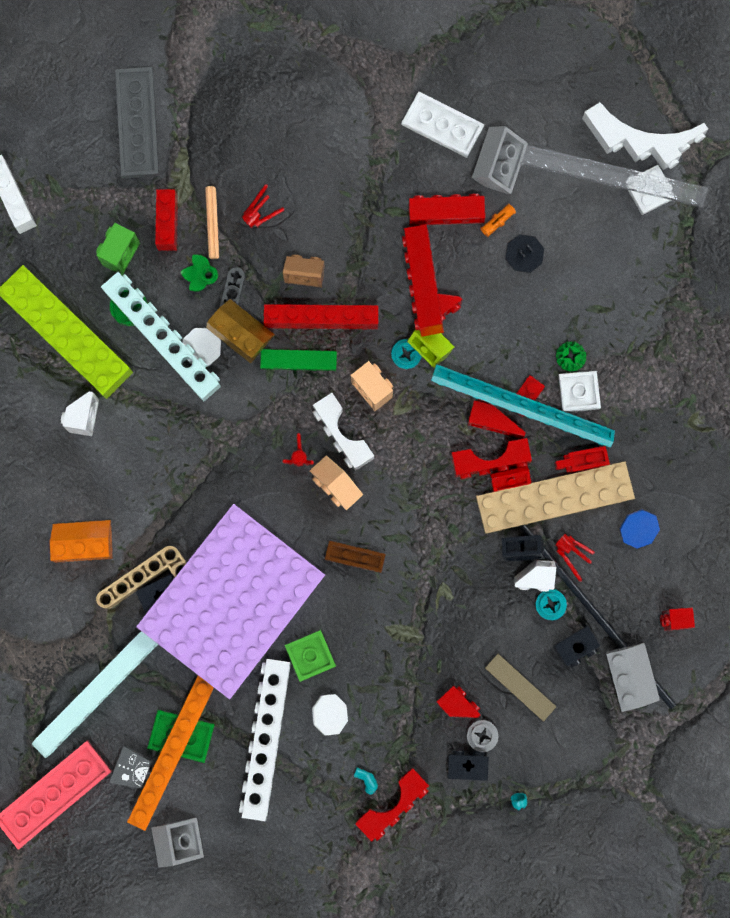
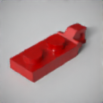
[554,446,610,473]

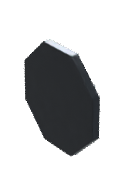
[505,235,544,273]

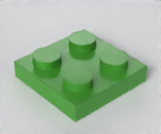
[285,630,336,682]

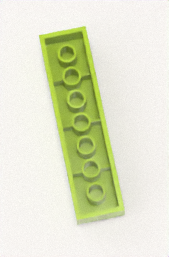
[0,265,133,399]

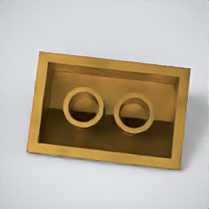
[206,299,275,363]

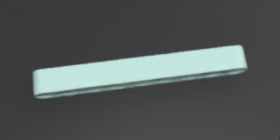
[32,631,158,758]

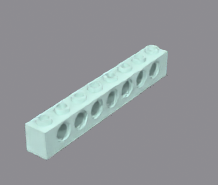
[101,272,221,402]

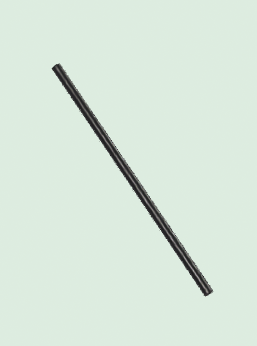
[520,524,677,709]

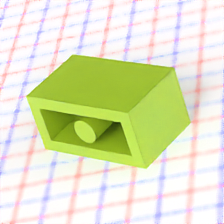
[407,330,455,368]

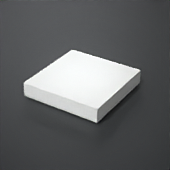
[558,371,601,412]

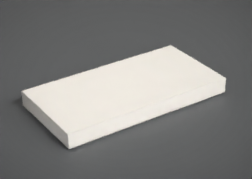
[401,92,484,158]

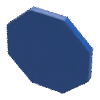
[619,509,660,549]

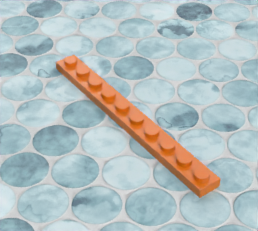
[127,676,214,831]

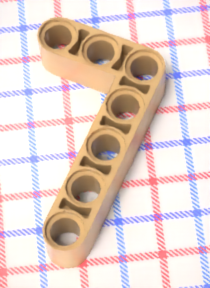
[96,546,187,609]

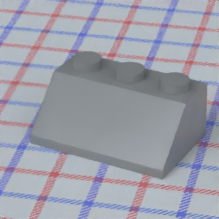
[472,126,528,194]
[606,643,660,712]

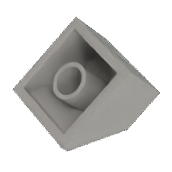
[152,818,204,868]

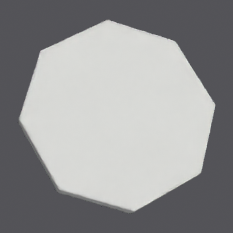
[183,328,221,367]
[312,694,348,735]

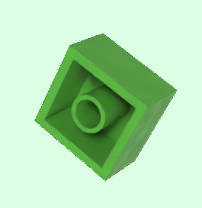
[96,223,140,275]

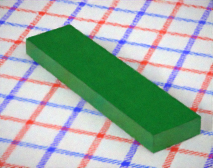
[260,349,337,371]

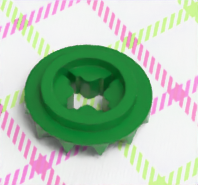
[556,341,586,371]

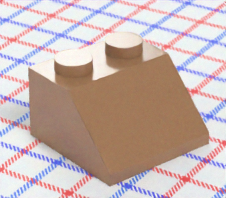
[283,255,325,288]

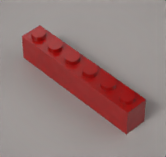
[402,224,444,337]
[264,305,378,329]

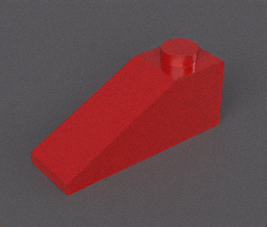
[468,399,526,439]

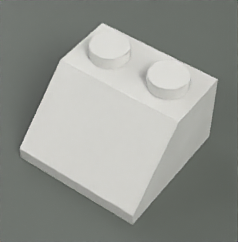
[61,392,99,436]

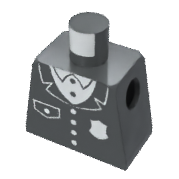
[110,745,153,788]

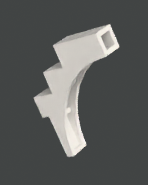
[582,102,708,170]

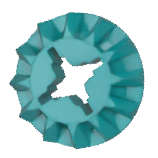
[391,339,421,370]
[535,589,567,620]

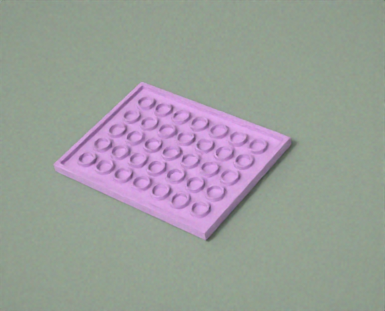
[136,504,325,700]

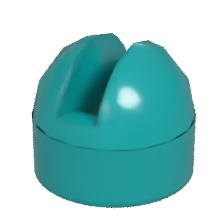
[511,793,527,810]

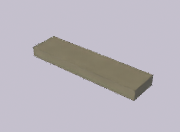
[485,654,556,722]

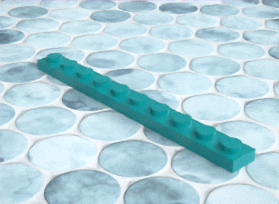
[431,364,615,448]

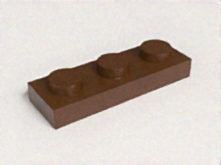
[325,541,386,573]

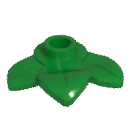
[181,255,218,292]

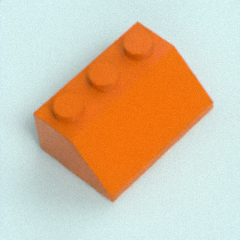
[50,520,113,563]

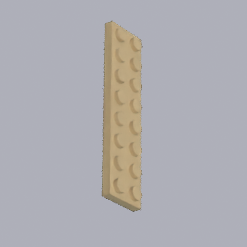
[476,462,635,534]

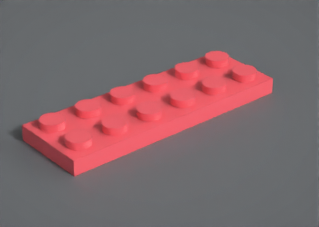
[0,741,112,850]

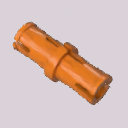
[481,204,516,237]

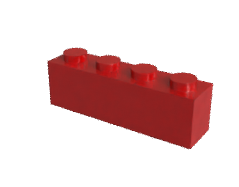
[409,194,485,226]

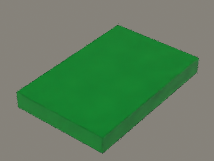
[148,710,215,763]

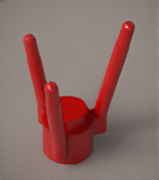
[241,185,284,228]
[282,433,314,466]
[555,534,595,582]

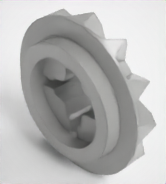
[467,720,498,752]

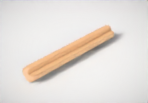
[206,186,219,259]

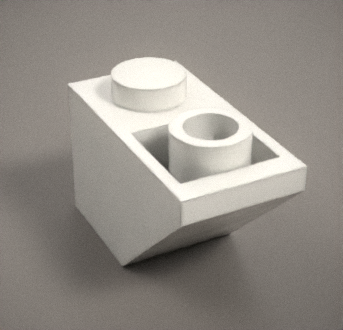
[514,560,556,591]

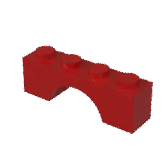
[451,438,532,480]
[355,768,429,842]

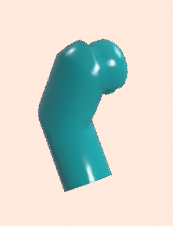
[354,767,378,795]

